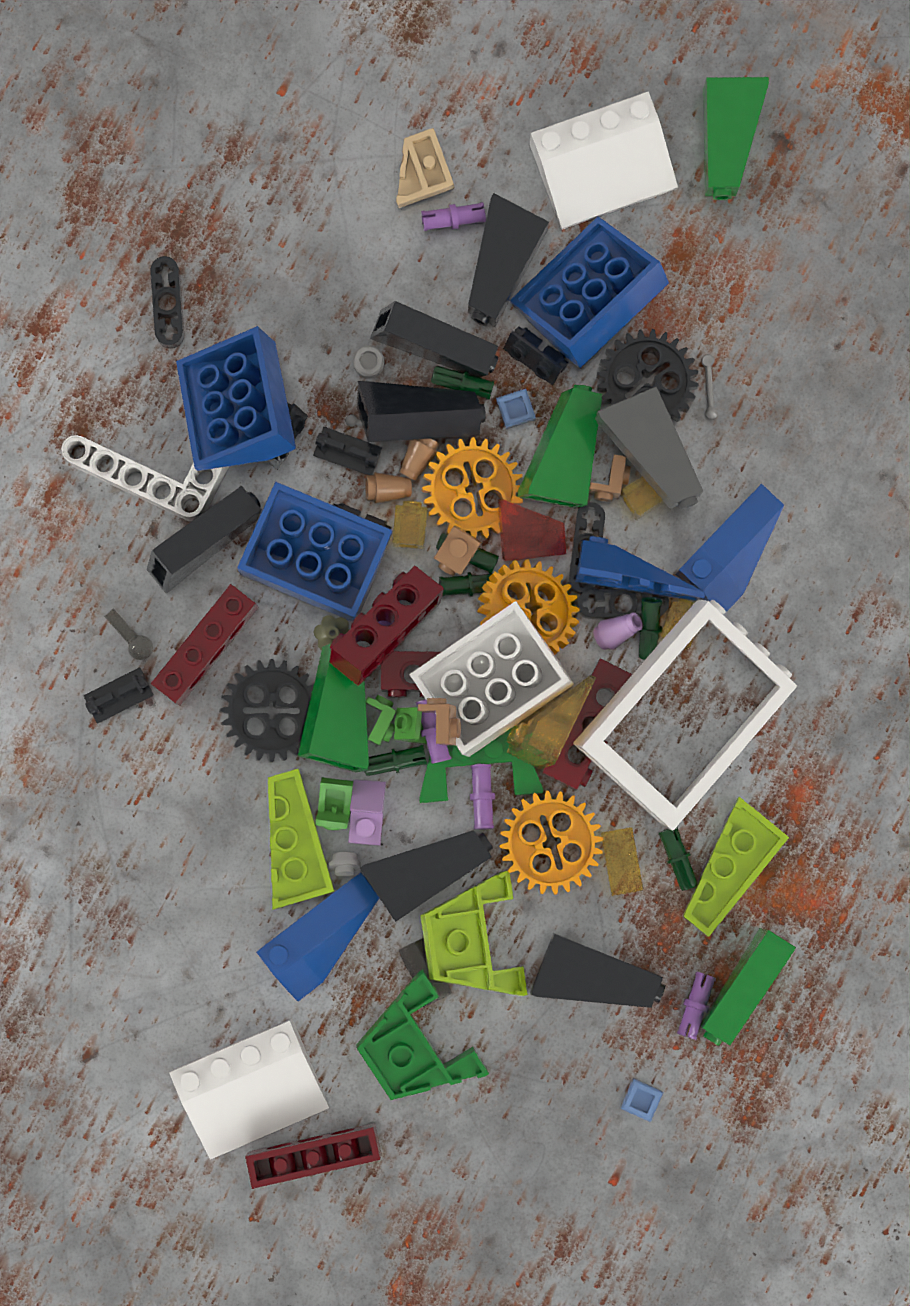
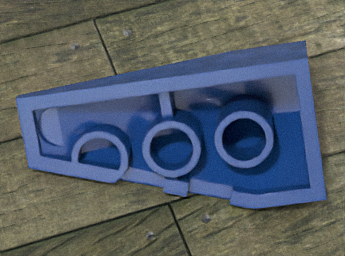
[675,484,784,612]
[575,536,705,601]
[256,872,380,1002]

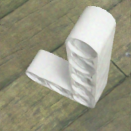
[61,435,229,522]

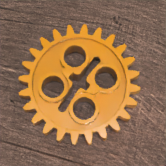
[421,437,523,539]
[477,559,580,655]
[499,791,603,895]

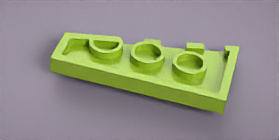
[683,797,789,937]

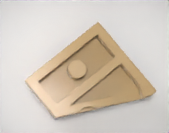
[396,128,455,208]

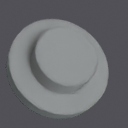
[329,852,361,876]

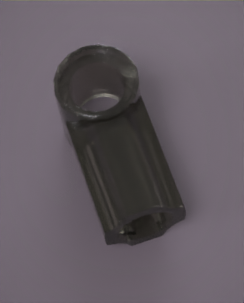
[399,938,452,1008]

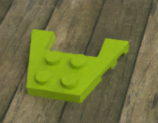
[420,871,528,996]

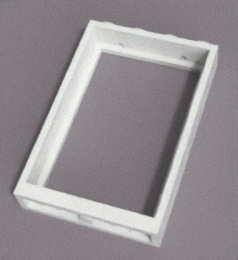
[573,599,797,831]

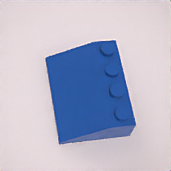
[509,216,669,368]
[176,326,296,471]
[237,481,393,622]

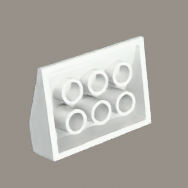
[530,92,678,230]
[409,601,575,757]
[169,1018,330,1160]

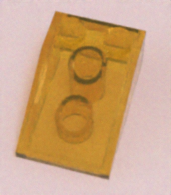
[506,675,596,770]

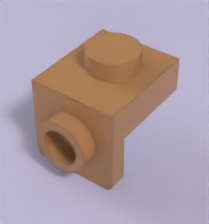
[589,454,631,502]
[434,525,482,576]
[418,698,461,745]

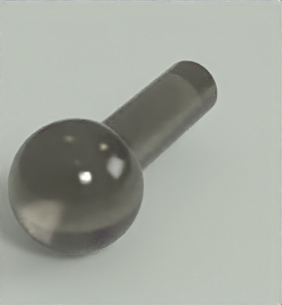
[104,608,153,660]

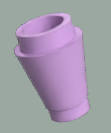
[593,612,642,650]

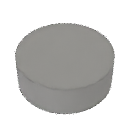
[353,345,385,378]

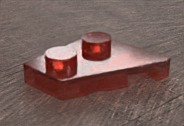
[498,499,566,561]

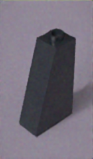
[468,193,549,327]
[370,301,498,378]
[357,381,486,442]
[146,486,262,593]
[360,830,493,922]
[530,933,666,1008]

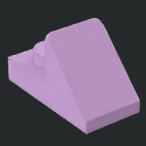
[348,779,386,846]

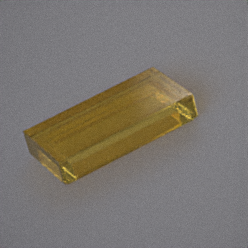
[600,827,644,896]

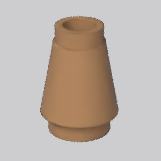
[400,438,440,481]
[365,472,412,503]

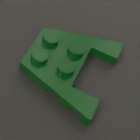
[419,725,544,803]
[356,969,489,1100]

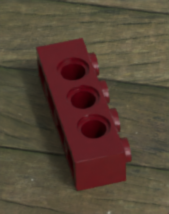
[329,565,444,686]
[150,584,259,706]
[381,651,441,698]
[542,658,633,791]
[245,1123,382,1189]

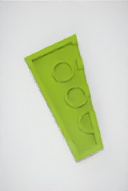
[268,768,335,910]

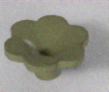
[313,615,349,650]

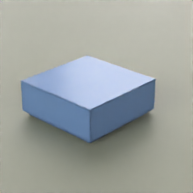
[496,389,536,429]
[620,1078,664,1122]

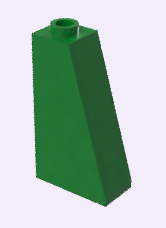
[703,77,769,200]
[517,385,603,509]
[298,643,369,773]
[700,928,796,1046]

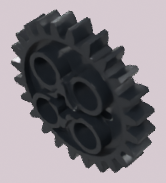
[596,329,699,422]
[219,659,314,763]

